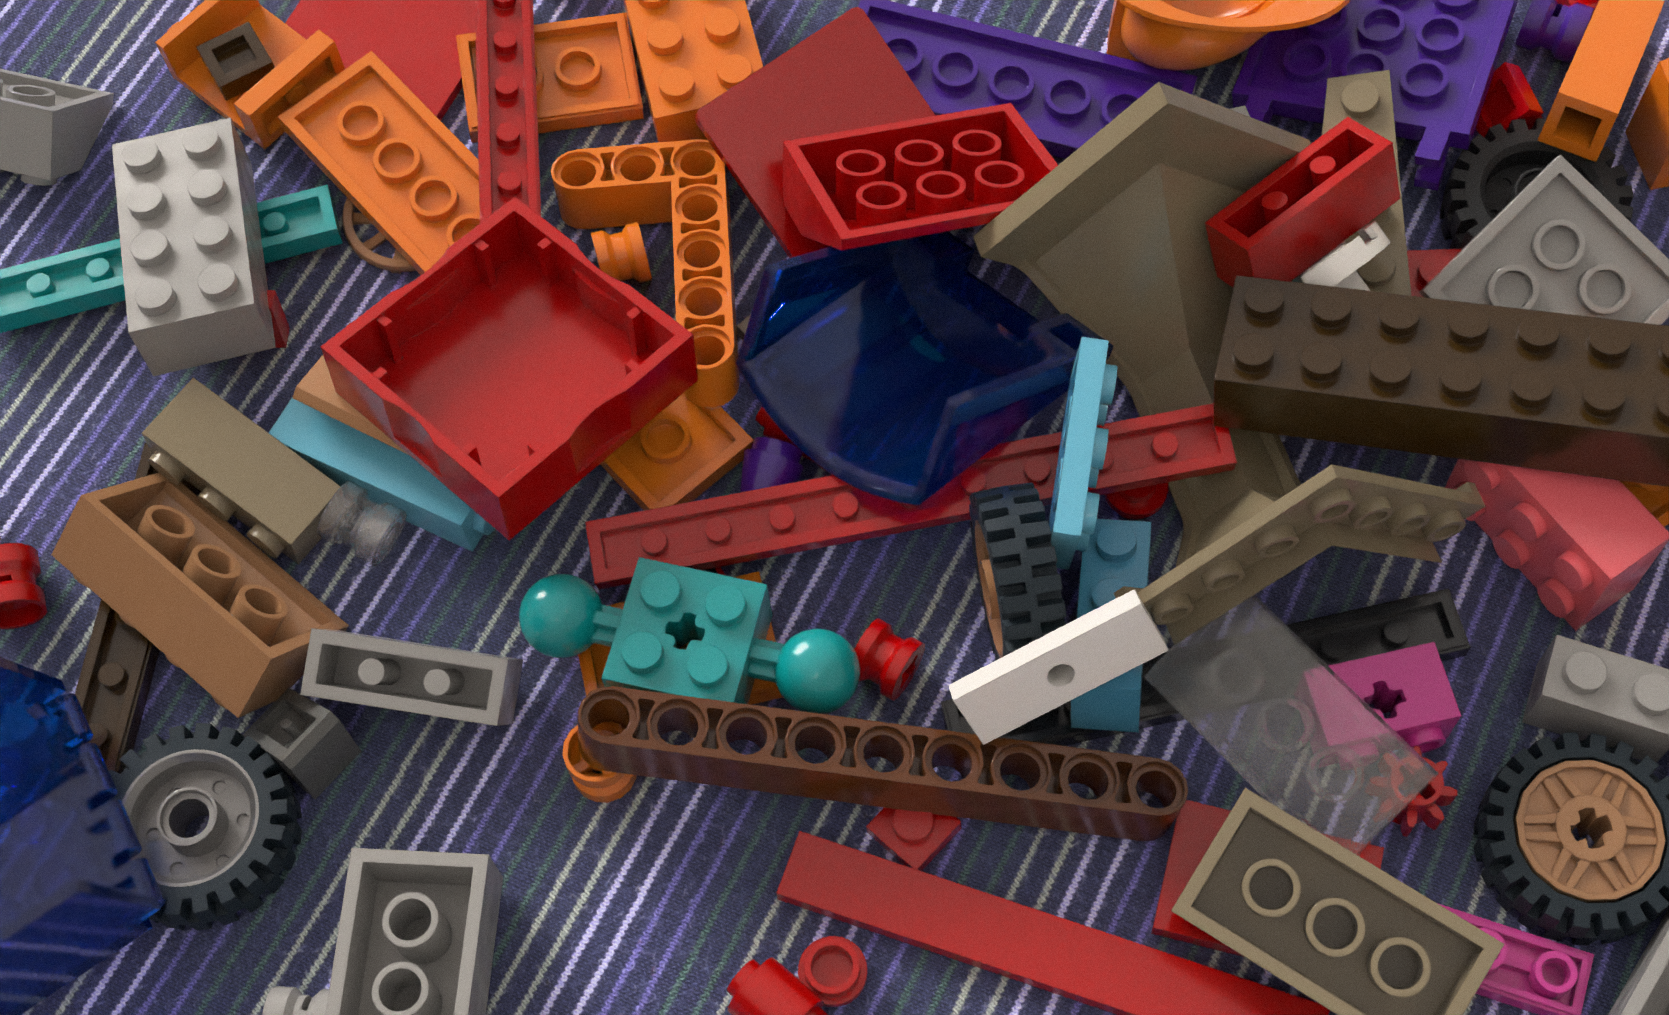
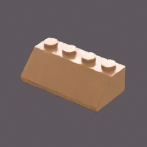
[51,473,349,718]

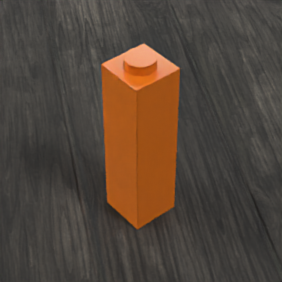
[1537,0,1665,162]

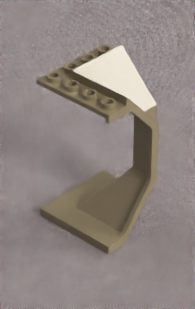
[973,82,1486,645]

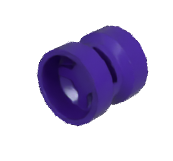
[1515,0,1594,64]

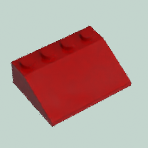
[783,103,1058,251]

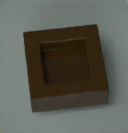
[196,22,275,101]

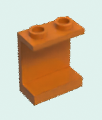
[155,0,345,149]

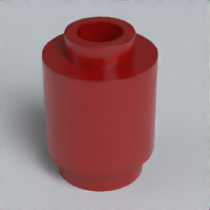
[727,957,828,1015]

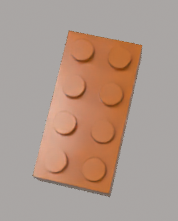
[623,0,763,142]

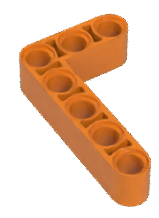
[551,139,740,408]

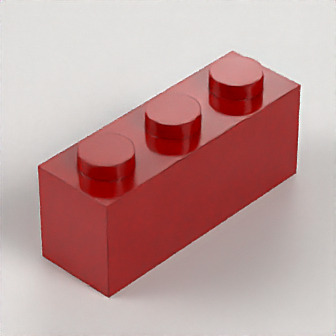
[1205,117,1400,288]

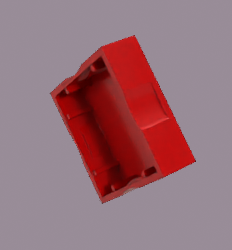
[320,197,698,541]

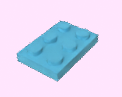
[1049,337,1118,570]

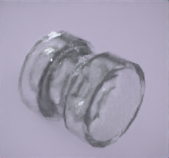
[317,481,407,566]

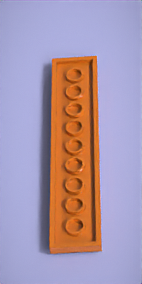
[278,51,754,511]

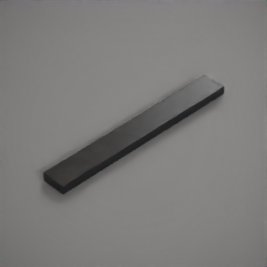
[941,588,1471,746]

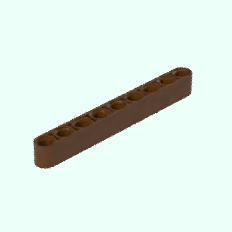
[578,687,1188,841]

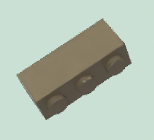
[142,378,348,564]

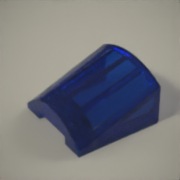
[736,231,1114,505]

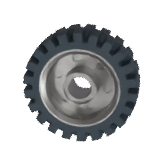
[89,723,302,931]

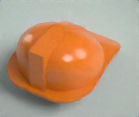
[1106,0,1350,71]

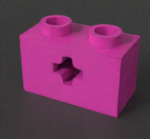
[1295,642,1461,770]

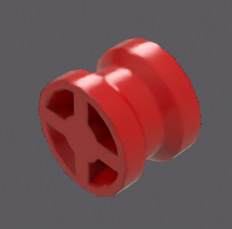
[854,618,925,701]

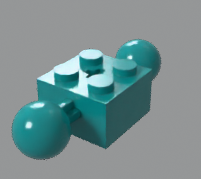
[519,557,860,714]

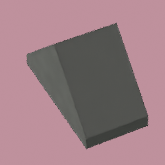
[243,688,361,800]

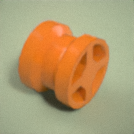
[591,222,652,283]

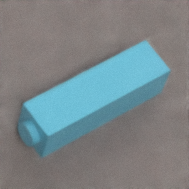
[269,397,495,552]

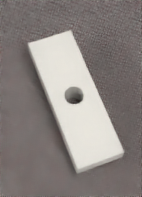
[948,589,1168,745]

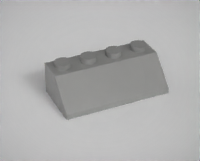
[0,69,114,186]

